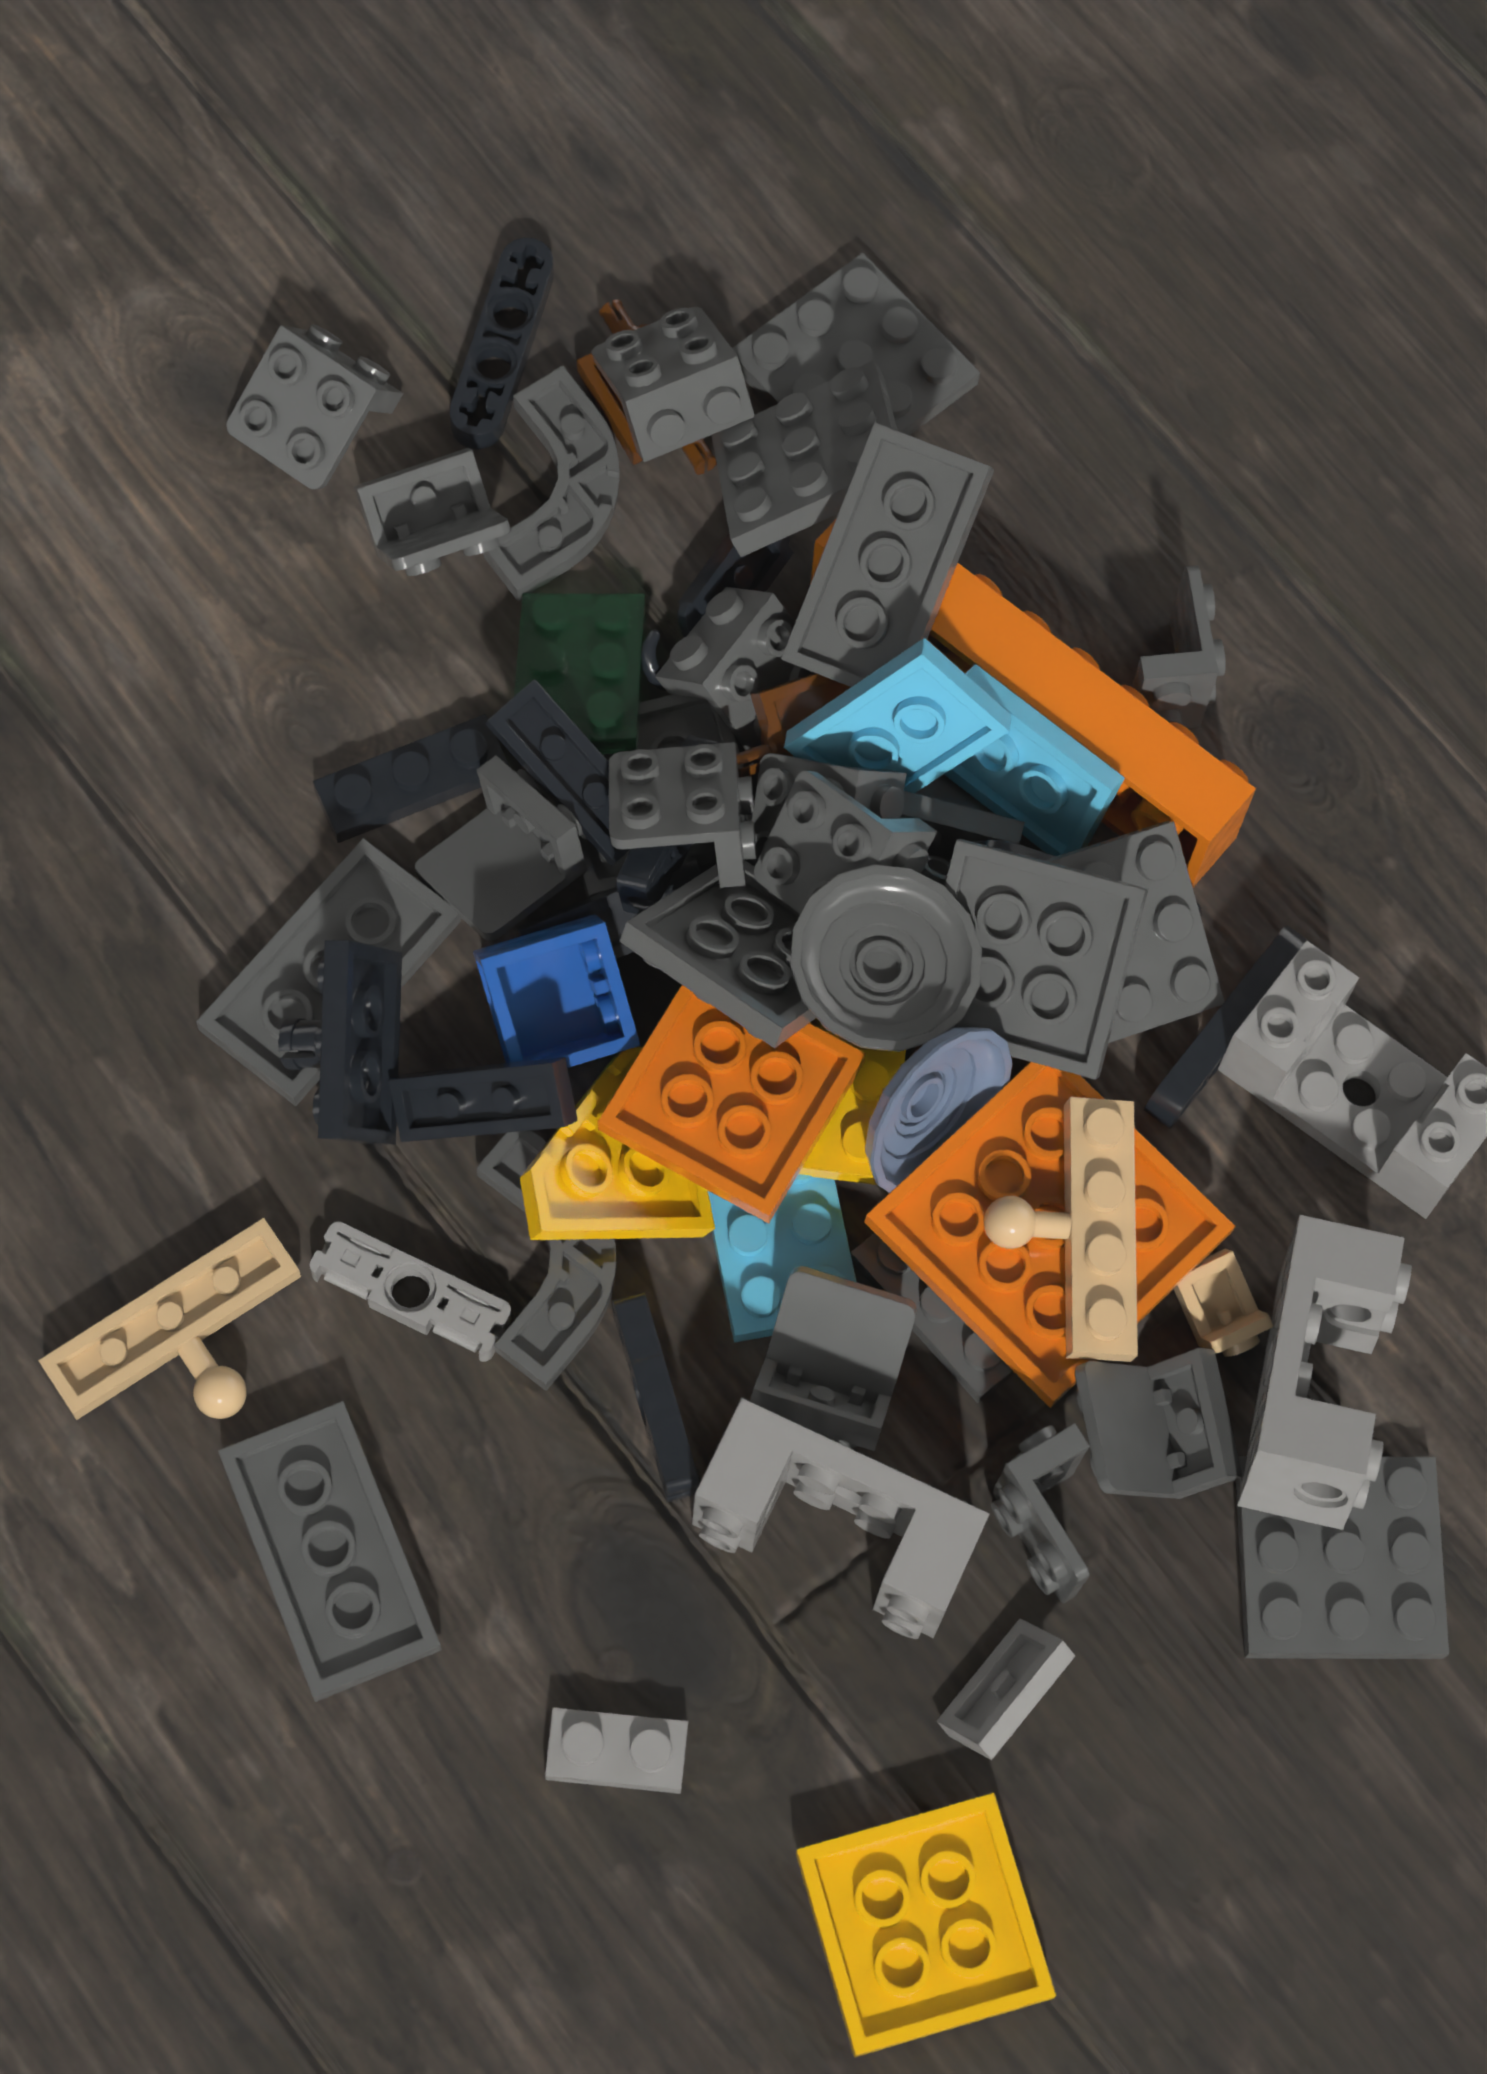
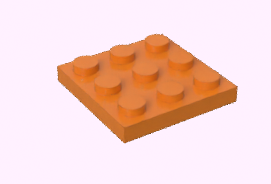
[598,985,866,1224]

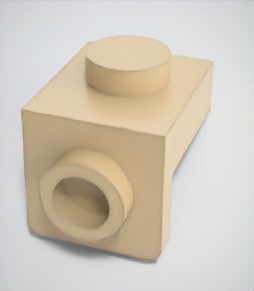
[1174,1248,1273,1357]

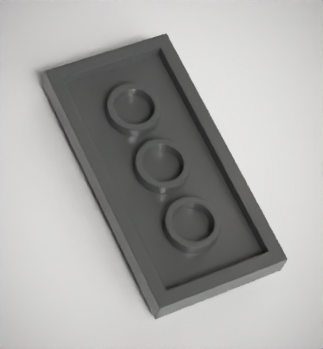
[781,422,994,687]
[196,838,461,1106]
[218,1401,442,1702]

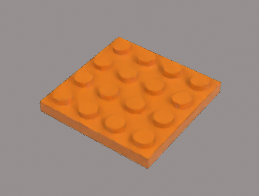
[864,1062,1235,1408]

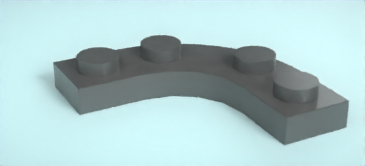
[483,366,619,601]
[477,1130,616,1391]

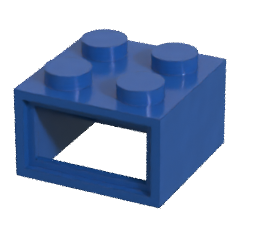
[473,914,641,1068]

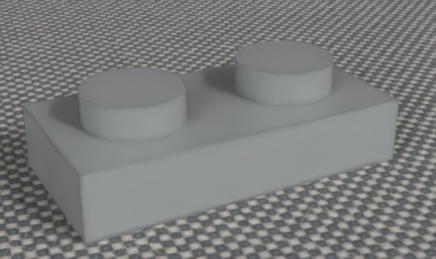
[937,1619,1075,1760]
[545,1708,688,1794]

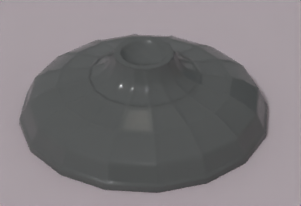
[790,865,982,1052]

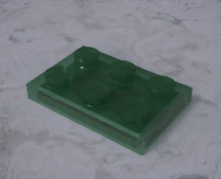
[514,593,646,754]

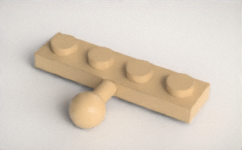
[984,1097,1138,1362]
[38,1218,301,1420]

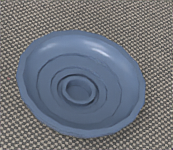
[865,1027,1013,1193]

